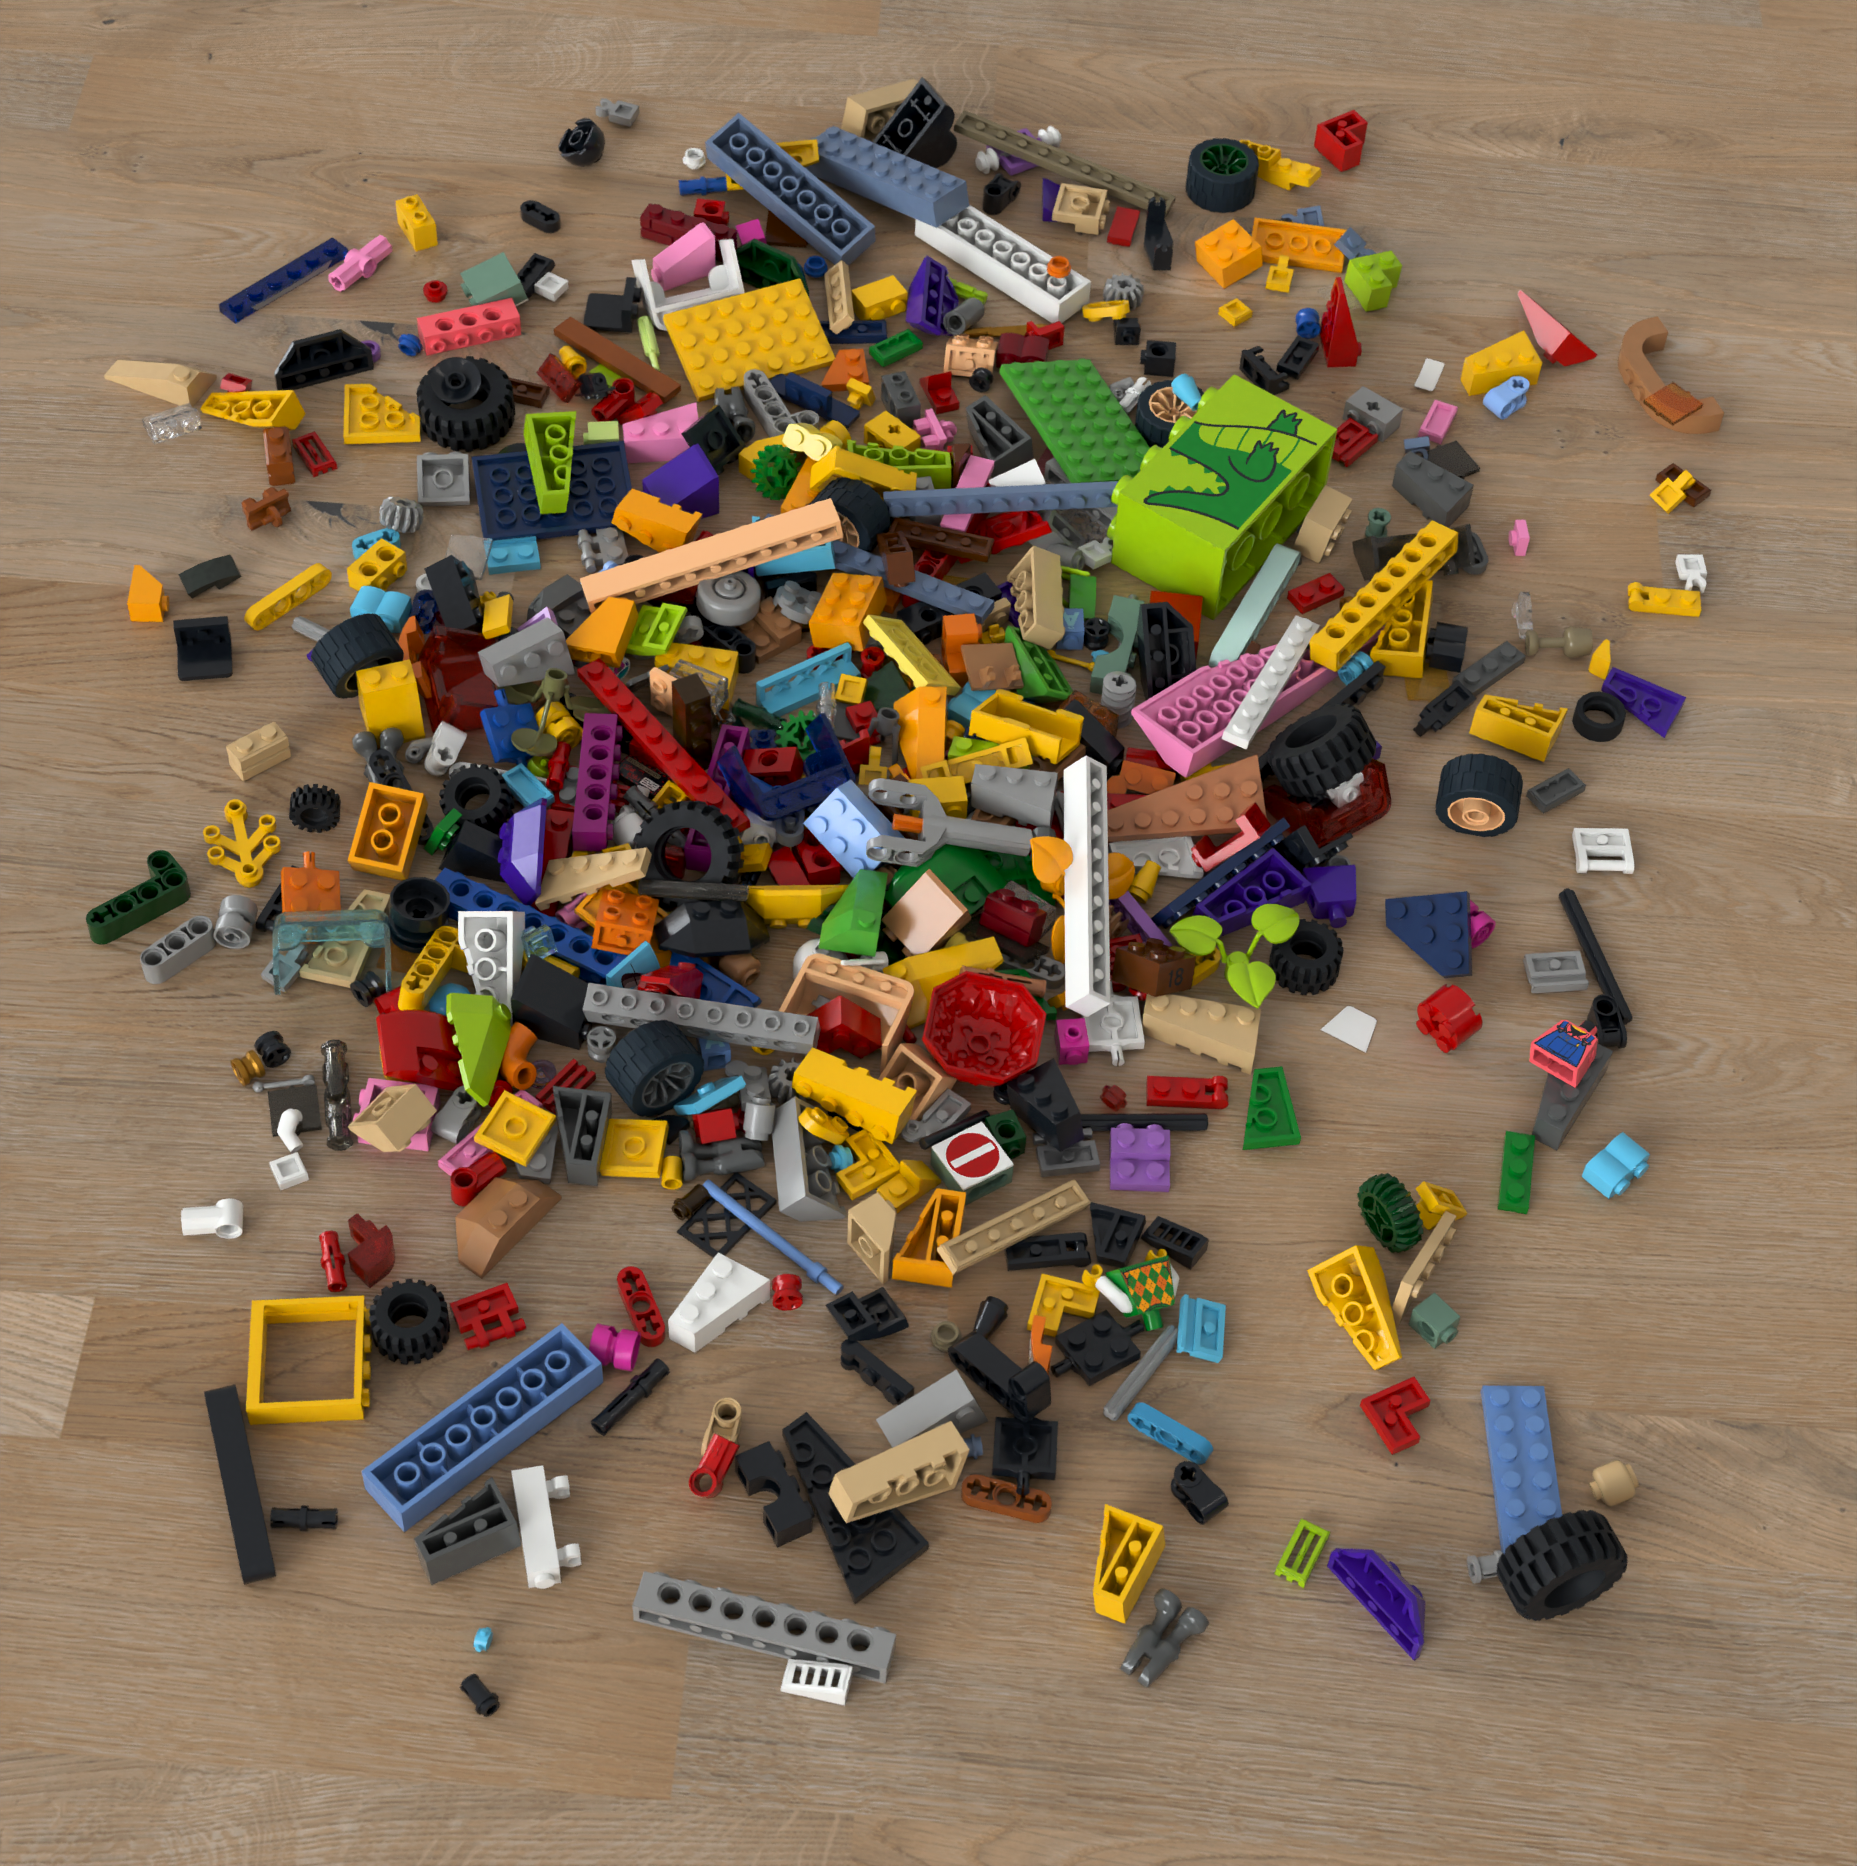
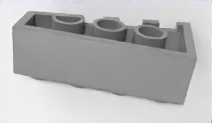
[772,1097,847,1222]

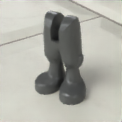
[714,386,756,444]
[352,728,405,789]
[679,1130,765,1181]
[1120,1588,1209,1688]

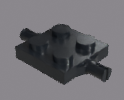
[1051,1310,1145,1386]
[992,1417,1058,1495]

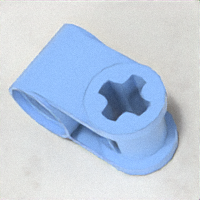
[1483,376,1530,419]

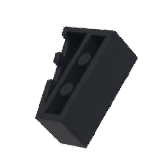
[424,555,484,644]
[1006,1058,1084,1152]

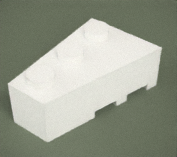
[668,1252,770,1353]

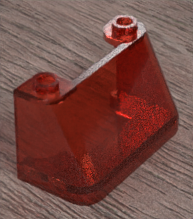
[417,625,498,733]
[1263,759,1391,849]

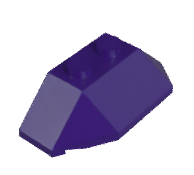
[906,256,959,336]
[498,798,547,906]
[1327,1548,1425,1661]

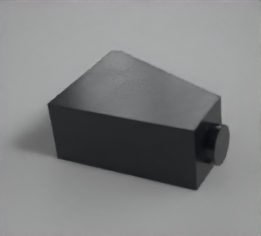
[1063,699,1125,781]
[439,820,506,883]

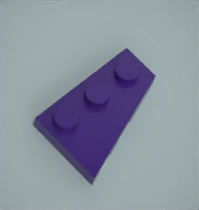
[1601,667,1686,738]

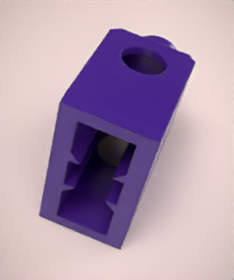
[1302,865,1357,928]

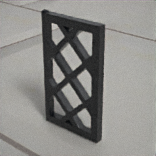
[677,1172,777,1258]

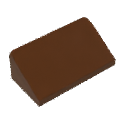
[951,443,971,489]

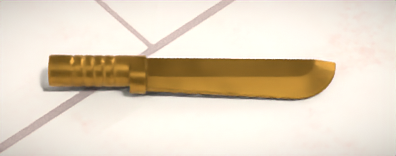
[963,324,1047,338]

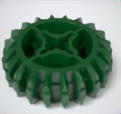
[1357,1173,1423,1253]

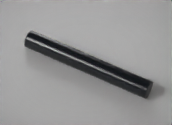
[919,1110,990,1150]

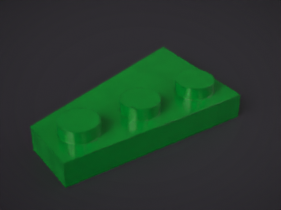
[1242,1066,1301,1150]

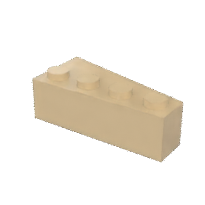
[841,79,918,142]
[1007,545,1065,649]
[1142,994,1261,1075]
[828,1421,970,1523]

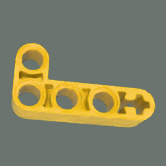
[398,926,468,1010]

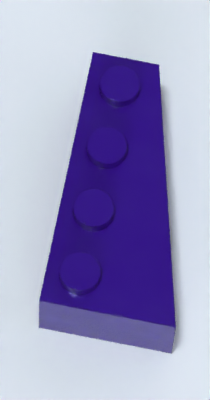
[1192,848,1312,937]

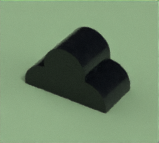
[873,77,957,168]

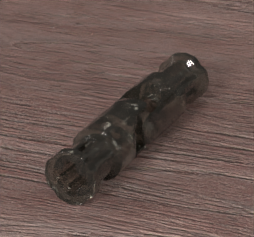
[321,1040,354,1151]

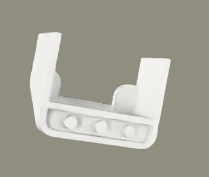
[631,239,745,331]

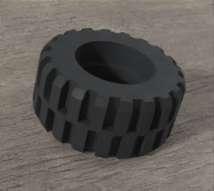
[417,356,515,452]
[1267,704,1377,798]
[633,800,744,907]
[1497,1510,1628,1621]

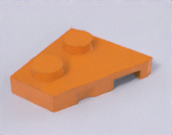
[822,348,869,392]

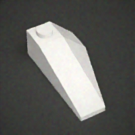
[458,911,525,1026]

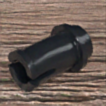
[460,1674,500,1717]

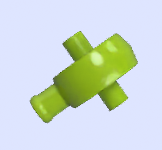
[527,756,549,779]

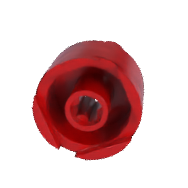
[1416,984,1483,1053]

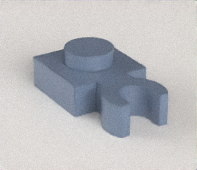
[1281,206,1324,227]

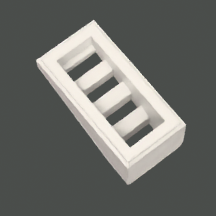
[781,1659,853,1705]

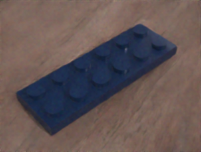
[1151,817,1290,929]

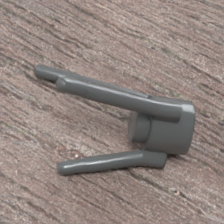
[868,707,901,765]

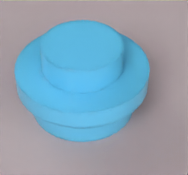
[829,1145,853,1173]

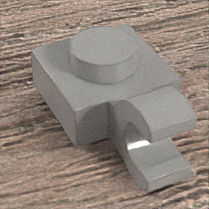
[261,941,309,993]

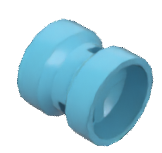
[1337,651,1374,685]

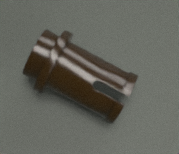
[672,1184,710,1220]

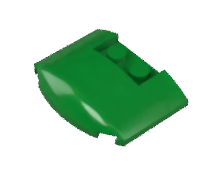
[884,844,1010,917]

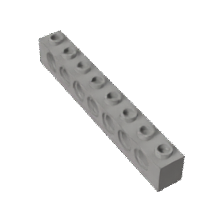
[583,983,821,1055]
[633,1571,896,1684]

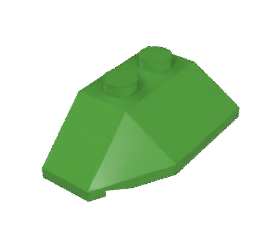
[1004,625,1074,704]

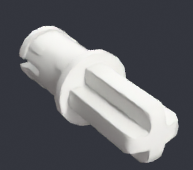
[1119,377,1152,415]

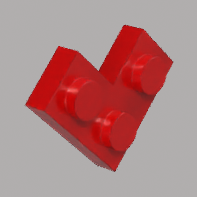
[1360,1376,1431,1455]

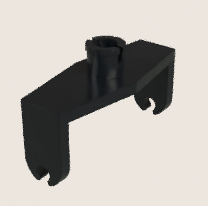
[1144,197,1173,271]

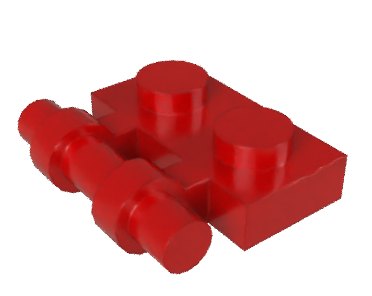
[449,1283,526,1351]

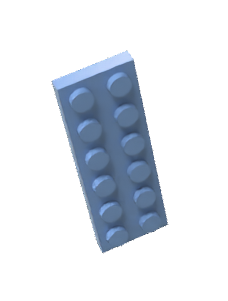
[1481,1385,1562,1554]

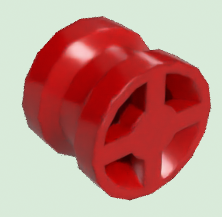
[772,1274,803,1311]

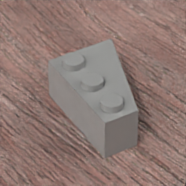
[478,617,576,687]
[971,764,1058,828]
[876,1370,988,1448]

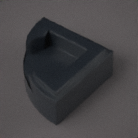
[653,1115,690,1145]

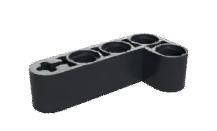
[948,1331,1051,1423]

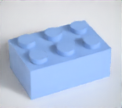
[803,780,904,878]

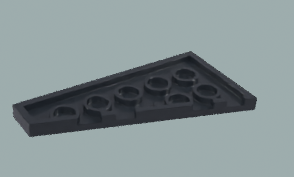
[782,1412,929,1604]

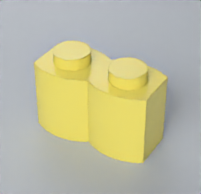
[782,423,843,461]

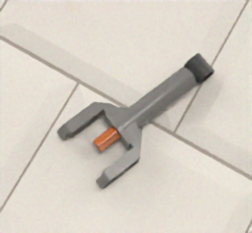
[866,778,1056,867]

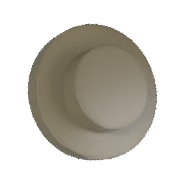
[931,1321,962,1351]

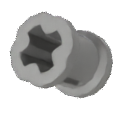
[1467,1550,1503,1584]

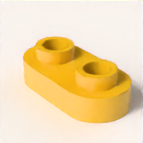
[1082,300,1130,322]
[798,1107,849,1145]

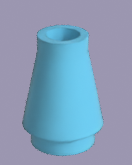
[1171,374,1201,411]

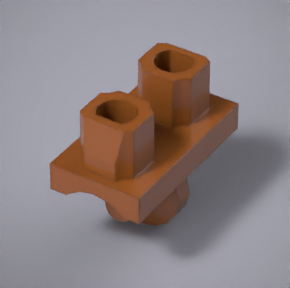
[242,487,291,531]

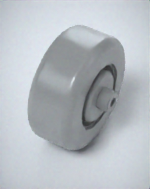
[696,571,761,626]

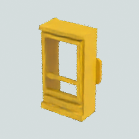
[810,446,917,500]
[968,689,1084,765]

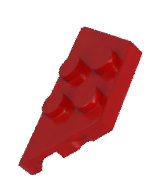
[957,511,1052,564]

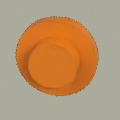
[1047,256,1071,278]

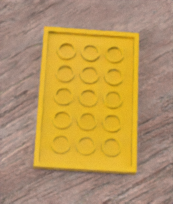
[663,278,836,402]

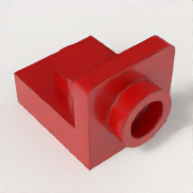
[1025,321,1065,350]

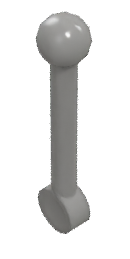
[253,1075,315,1093]

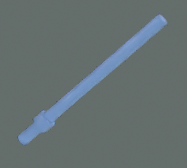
[702,1179,844,1295]

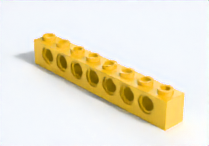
[1309,520,1458,672]

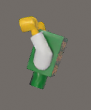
[1082,1249,1179,1332]

